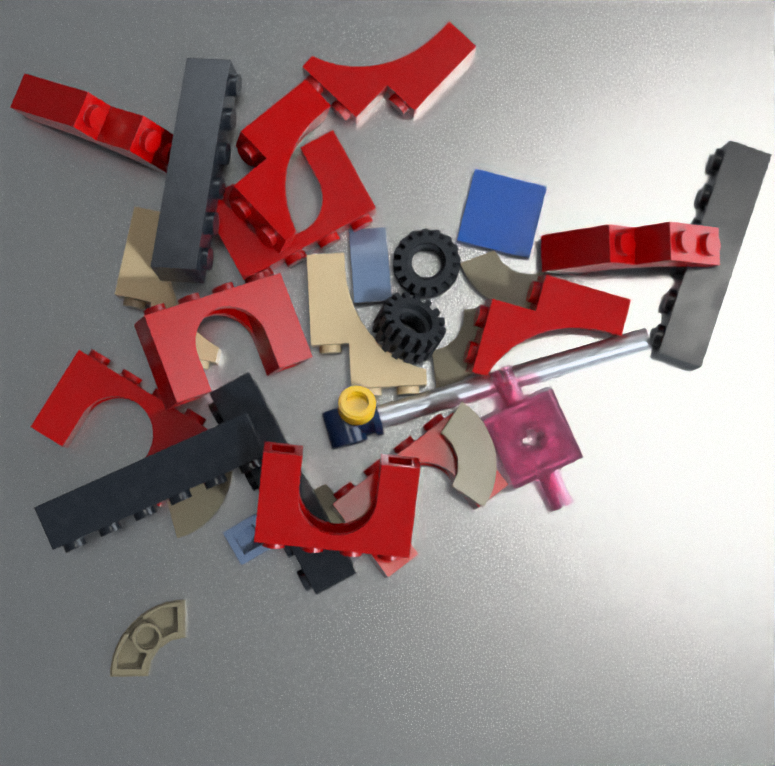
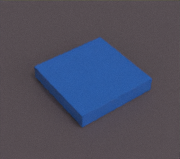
[457,169,547,260]

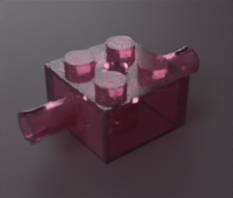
[480,364,584,511]

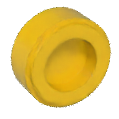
[337,385,376,425]

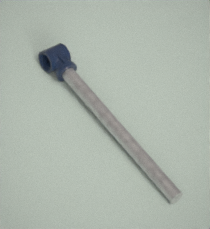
[322,327,652,450]

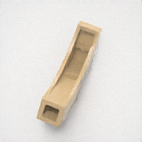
[115,206,222,370]
[307,253,427,396]

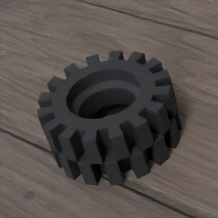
[393,228,461,298]
[372,292,446,364]

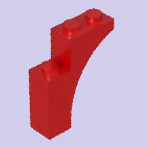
[302,21,477,125]
[10,73,174,175]
[228,79,331,254]
[541,221,721,275]
[463,274,632,376]

